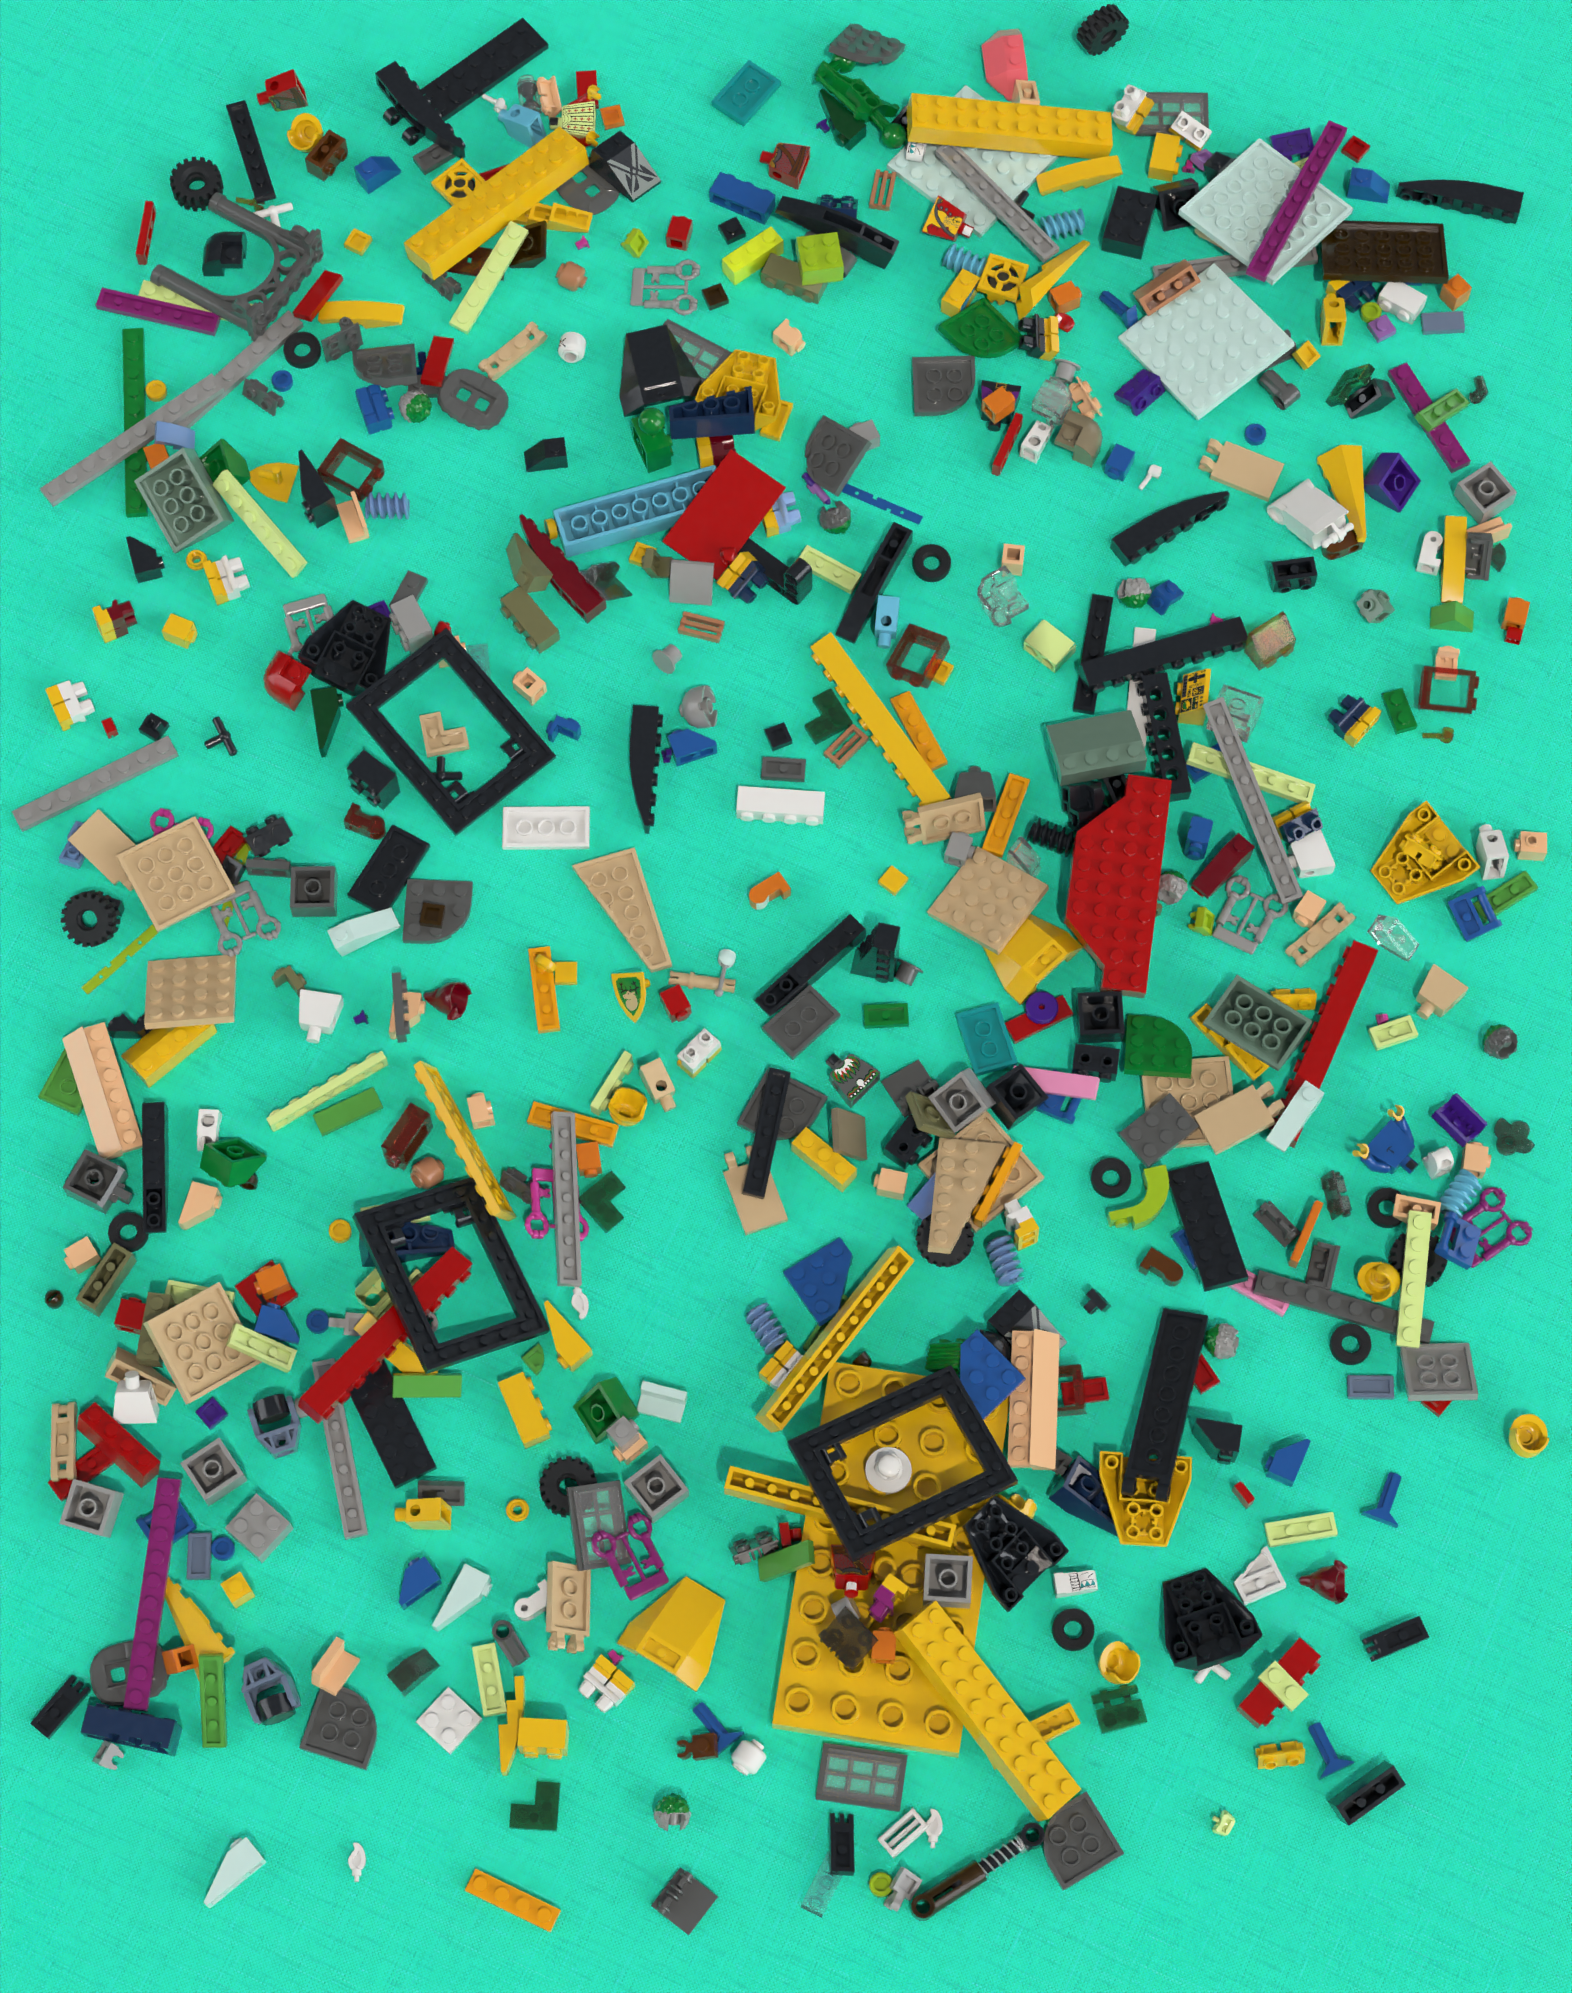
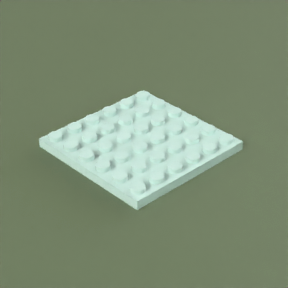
[887,85,1059,238]
[1178,138,1353,285]
[1118,263,1295,420]

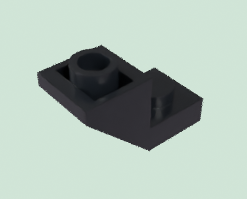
[107,1014,153,1039]

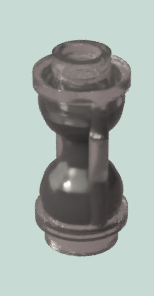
[517,75,542,116]

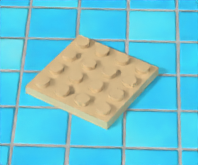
[117,816,236,933]
[927,846,1049,955]
[144,955,237,1029]
[1141,1056,1234,1148]
[918,1111,1044,1233]
[143,1282,261,1404]

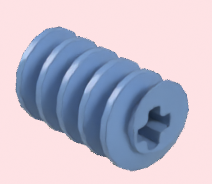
[365,492,410,520]
[986,1235,1024,1286]
[746,1303,789,1355]

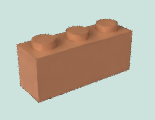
[1133,259,1201,316]

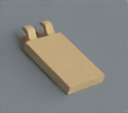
[1198,438,1284,502]
[902,793,986,845]
[67,809,136,892]
[1194,1081,1285,1155]
[723,1145,788,1236]
[546,1561,591,1654]

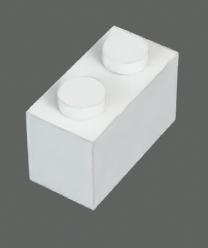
[1377,282,1427,325]

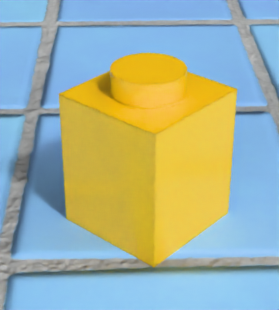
[162,613,198,649]
[220,1572,255,1609]

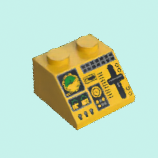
[1175,669,1211,726]

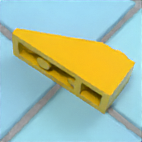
[544,1300,593,1373]

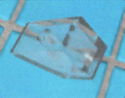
[1007,836,1041,877]
[1367,915,1419,962]

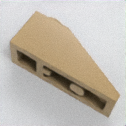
[105,1347,177,1406]

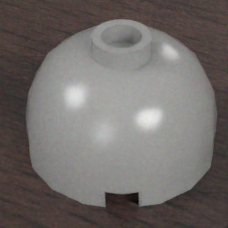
[679,685,718,729]

